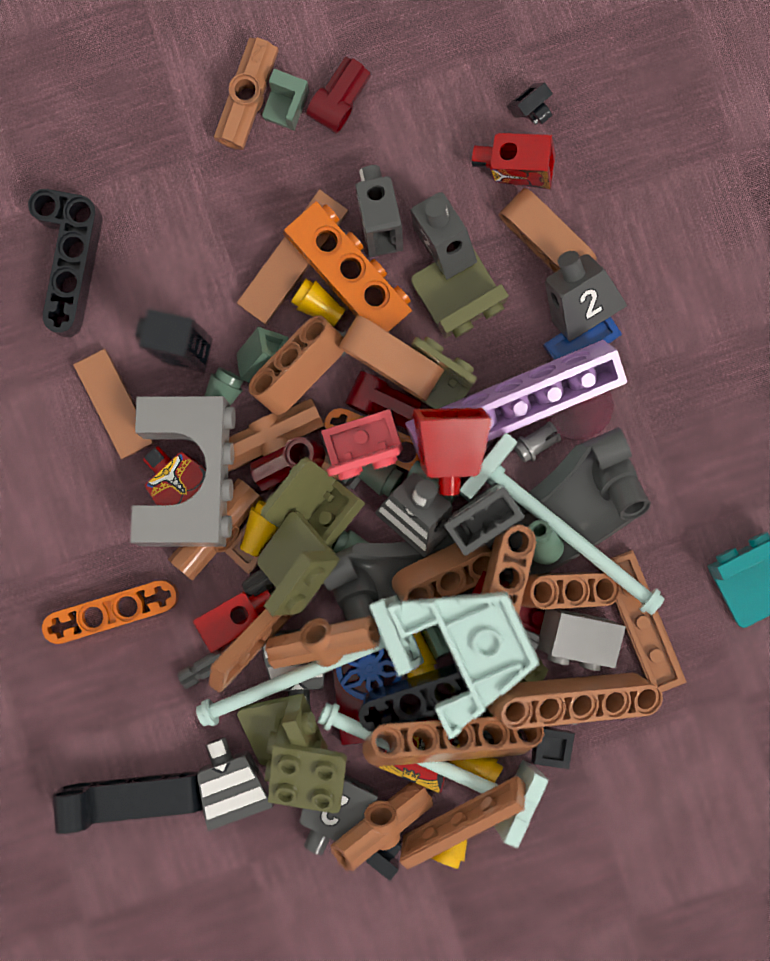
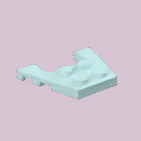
[387,592,539,739]

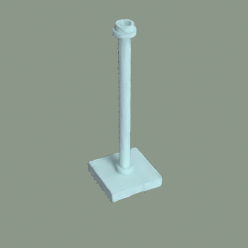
[459,433,665,615]
[196,595,424,726]
[317,703,549,848]

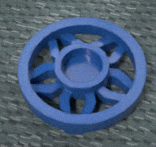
[336,648,402,700]

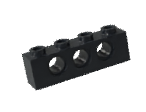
[136,308,213,373]

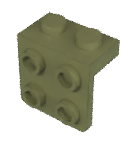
[411,248,509,339]
[411,336,477,409]
[261,457,365,547]
[257,512,340,617]
[237,693,328,766]
[265,718,347,813]

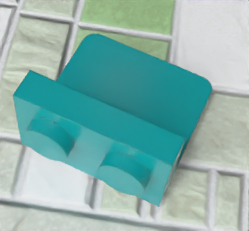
[707,531,770,628]

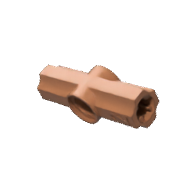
[214,37,279,150]
[228,398,325,472]
[168,478,263,581]
[265,616,380,669]
[330,782,433,871]

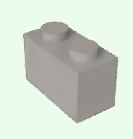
[537,609,626,671]

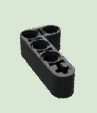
[28,189,103,337]
[359,654,469,732]
[52,772,203,834]

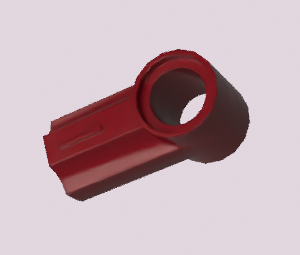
[306,56,371,134]
[345,371,422,431]
[250,437,325,492]

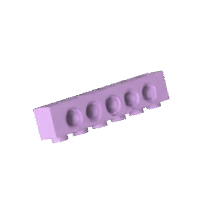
[405,340,628,457]

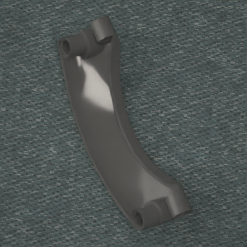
[324,427,651,633]

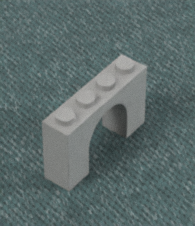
[130,396,236,547]

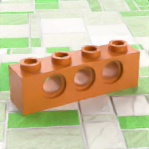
[283,201,412,332]

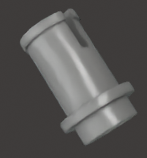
[514,421,561,462]

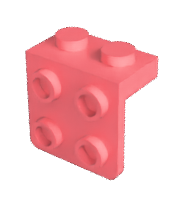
[321,409,404,480]

